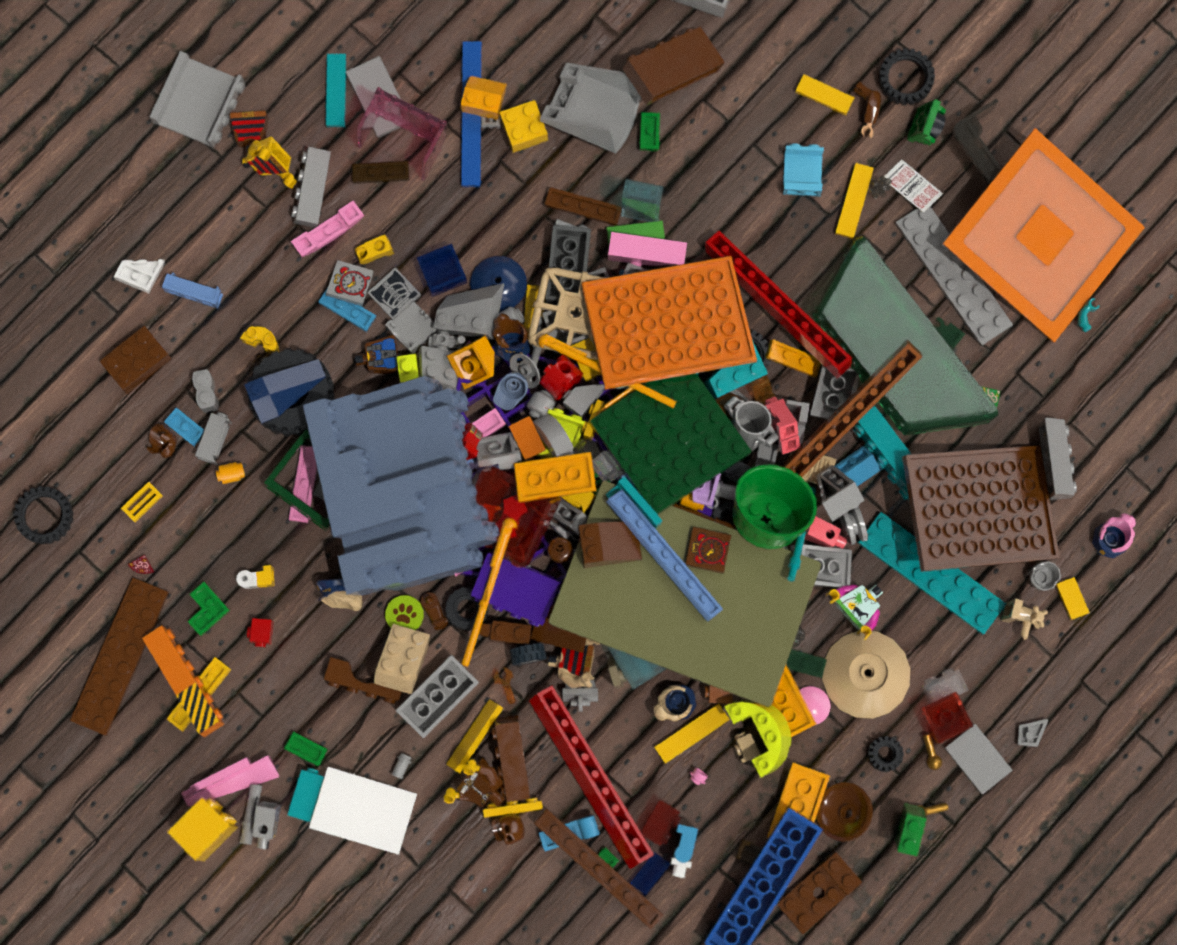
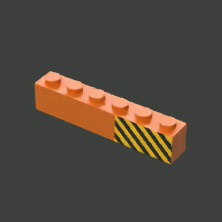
[142,625,224,737]

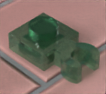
[930,317,965,350]

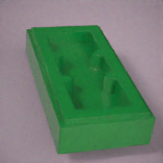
[284,732,328,767]

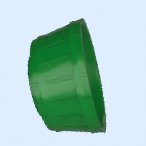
[732,465,817,549]

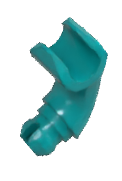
[1077,298,1100,332]

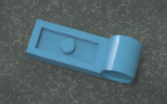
[539,815,600,851]

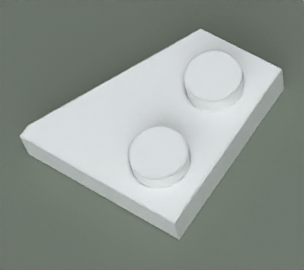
[114,259,165,294]

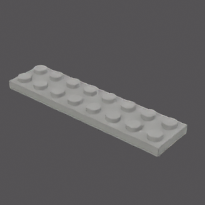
[895,207,1013,346]

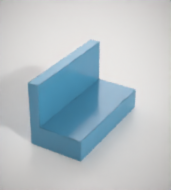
[835,446,881,487]

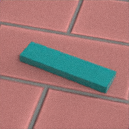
[326,54,347,127]

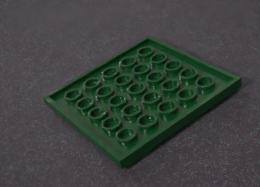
[589,373,752,515]

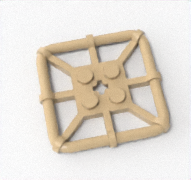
[528,267,604,360]

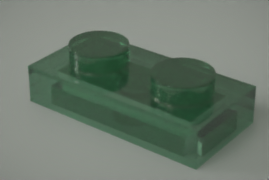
[786,650,827,679]

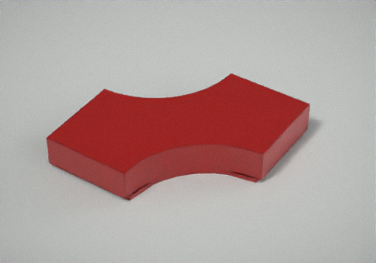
[495,494,528,540]

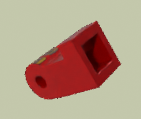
[462,422,483,460]

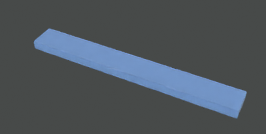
[606,489,723,622]

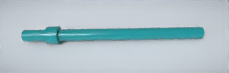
[787,487,816,582]

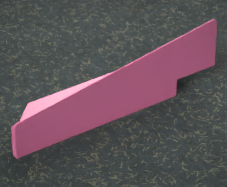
[181,756,279,807]

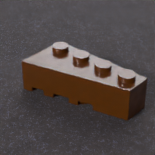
[492,715,530,802]

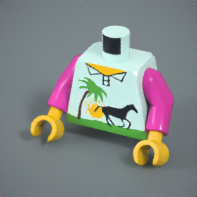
[825,584,883,640]

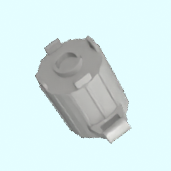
[724,396,779,451]

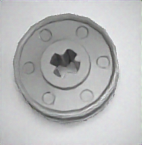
[839,507,868,545]

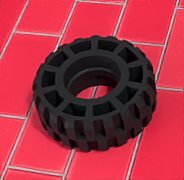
[246,348,335,436]

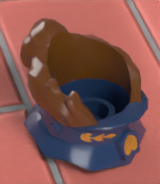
[493,313,530,361]

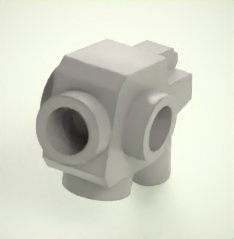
[429,331,465,351]

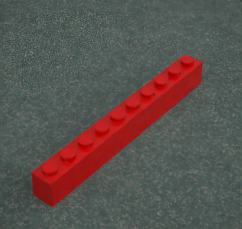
[705,231,852,379]
[529,686,654,869]

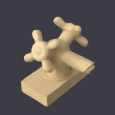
[1001,599,1048,640]

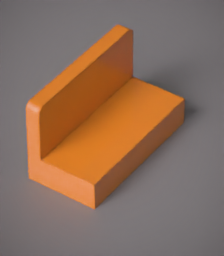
[509,416,546,461]

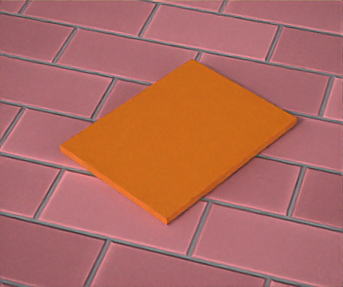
[581,256,757,390]

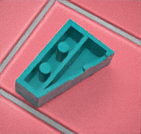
[704,340,768,399]

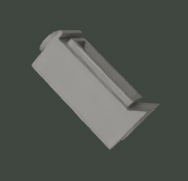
[195,412,232,466]

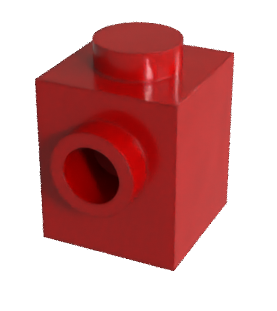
[247,618,274,648]

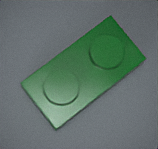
[640,112,660,151]

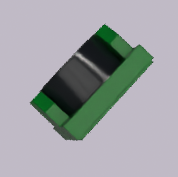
[907,99,946,146]

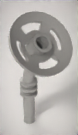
[510,316,543,388]

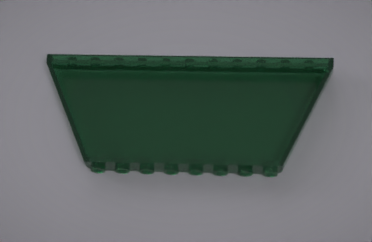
[812,236,999,436]

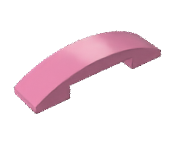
[291,201,364,257]

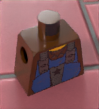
[355,335,399,375]

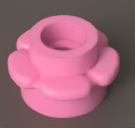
[690,767,708,785]

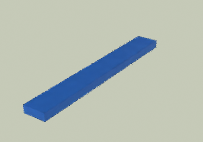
[462,42,482,187]

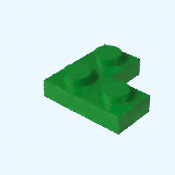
[188,582,230,637]

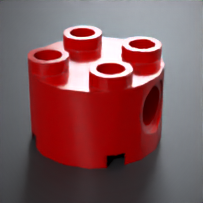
[539,355,584,400]

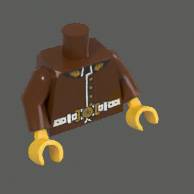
[444,759,505,808]

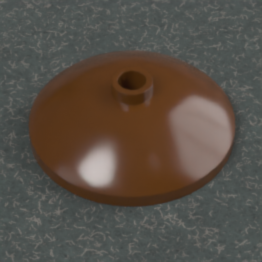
[817,782,873,842]

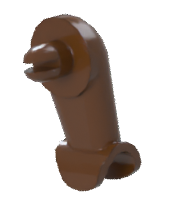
[421,592,448,630]

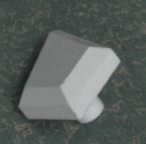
[1017,719,1048,747]

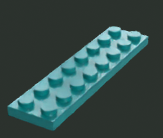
[858,512,1006,635]

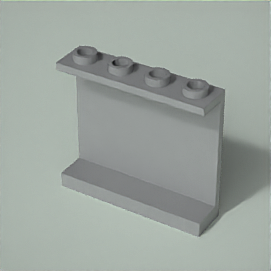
[150,51,245,148]

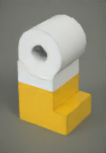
[236,565,275,589]

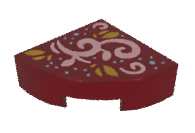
[128,555,155,574]

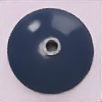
[470,256,527,312]

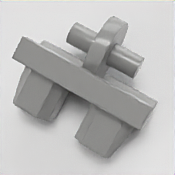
[563,680,598,712]

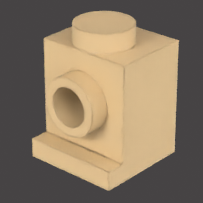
[734,732,760,764]

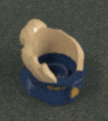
[316,579,363,611]
[653,683,697,721]

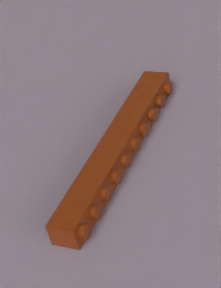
[780,339,922,477]

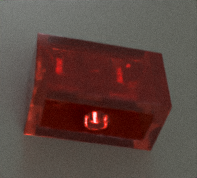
[641,800,681,846]

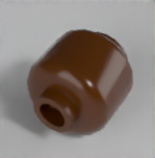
[548,537,573,564]

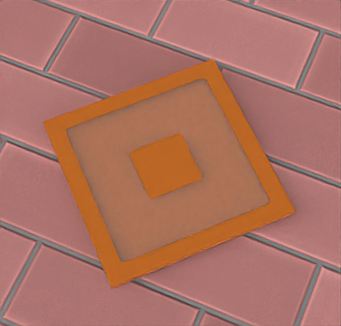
[942,128,1145,343]

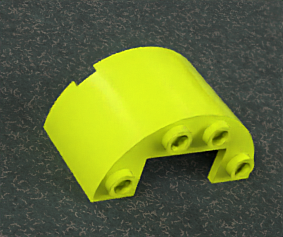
[725,700,791,777]

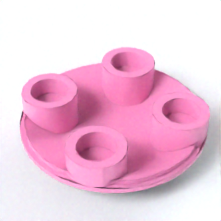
[800,686,830,725]

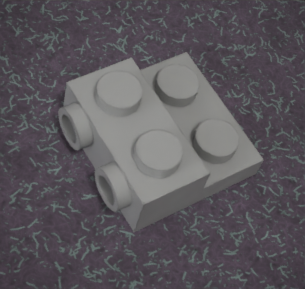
[476,432,522,470]

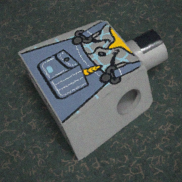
[253,801,281,849]

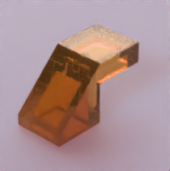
[749,375,778,406]

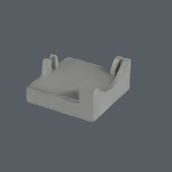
[385,301,438,354]

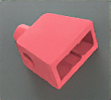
[805,516,847,549]

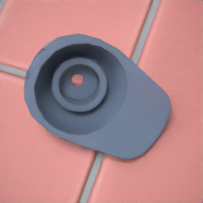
[493,372,528,410]

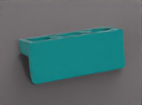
[606,476,663,529]

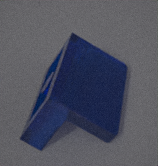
[630,852,670,896]

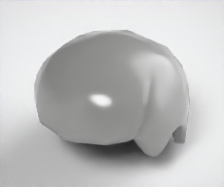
[1029,561,1061,591]

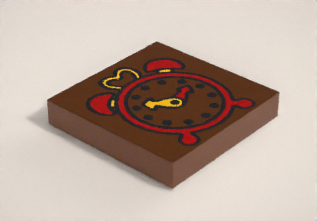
[685,527,731,574]

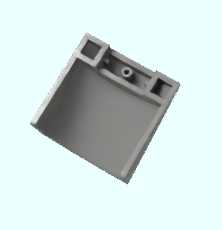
[540,63,641,153]

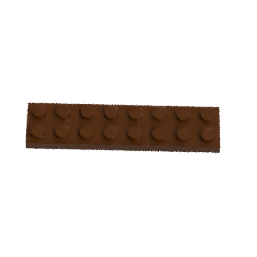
[70,578,169,736]

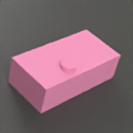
[608,232,687,268]

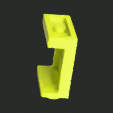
[536,408,585,459]

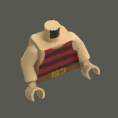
[548,639,600,688]

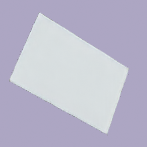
[309,767,417,855]

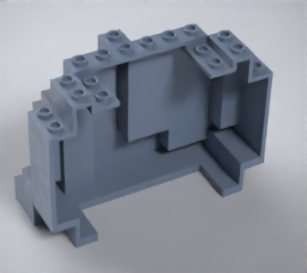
[303,376,500,596]

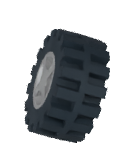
[510,643,546,666]

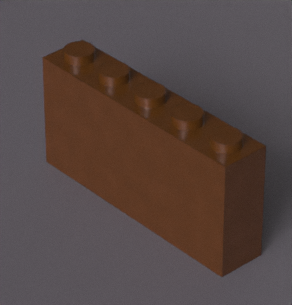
[622,26,725,105]

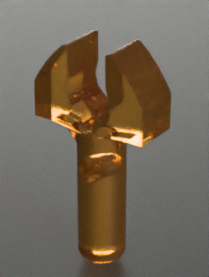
[494,667,516,704]

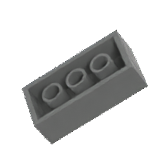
[546,225,591,305]

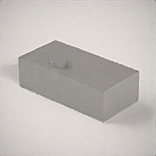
[396,655,479,738]

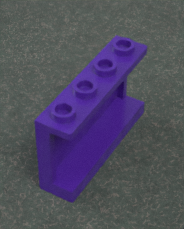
[471,551,562,627]

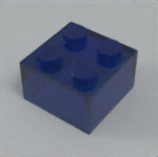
[417,243,467,297]

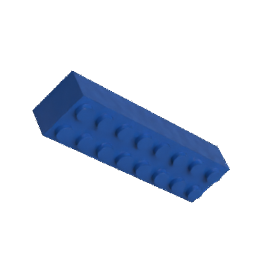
[704,807,823,945]

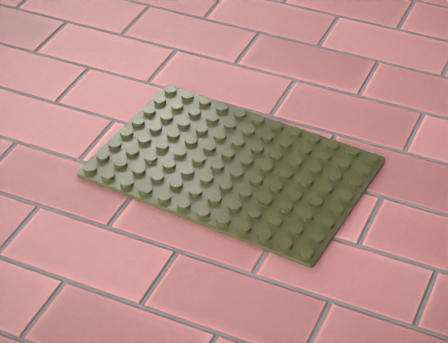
[549,481,821,707]

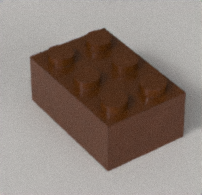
[100,325,172,394]

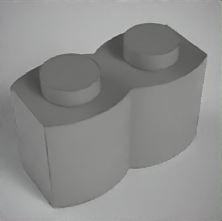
[192,369,219,413]

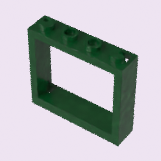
[264,429,331,532]

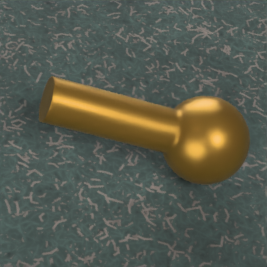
[923,733,942,770]
[917,803,948,816]

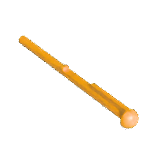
[538,334,677,408]
[461,518,517,667]

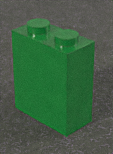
[895,803,927,856]

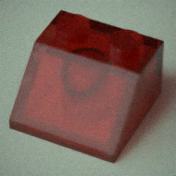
[921,691,974,744]

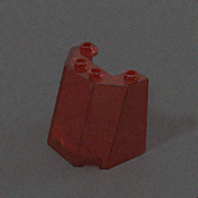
[475,466,561,568]

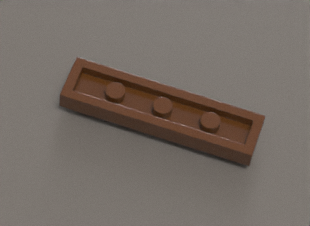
[545,187,622,226]

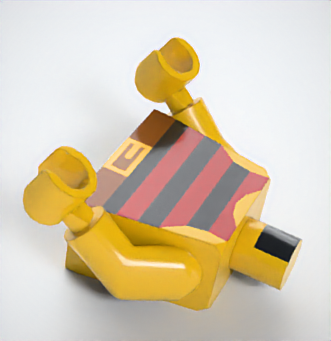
[242,137,297,189]

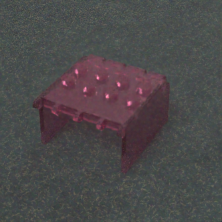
[357,87,447,181]

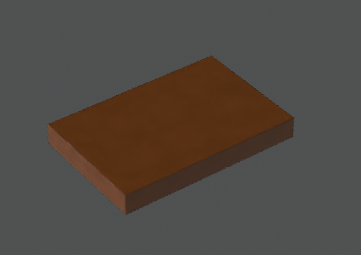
[530,605,587,653]

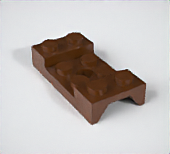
[776,852,862,935]

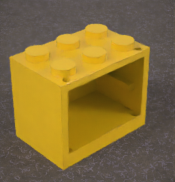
[168,798,238,861]

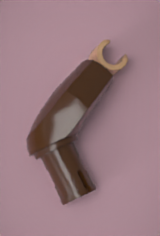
[854,82,881,138]

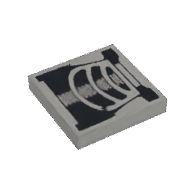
[367,268,421,320]

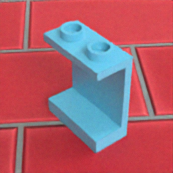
[783,144,824,196]

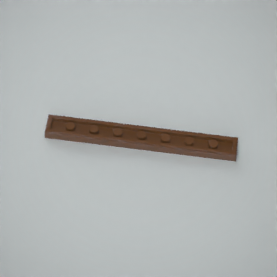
[534,809,664,930]

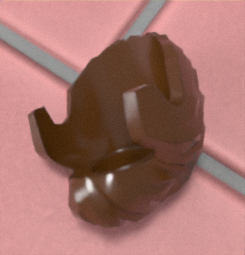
[147,424,177,458]

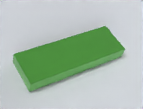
[607,221,665,246]

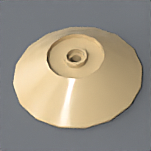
[822,631,910,719]

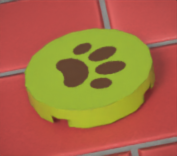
[385,596,424,630]

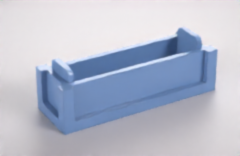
[162,272,223,309]

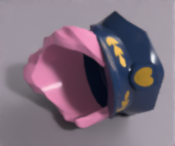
[1092,513,1136,558]

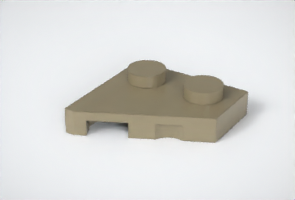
[606,651,626,689]

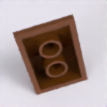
[578,522,642,568]

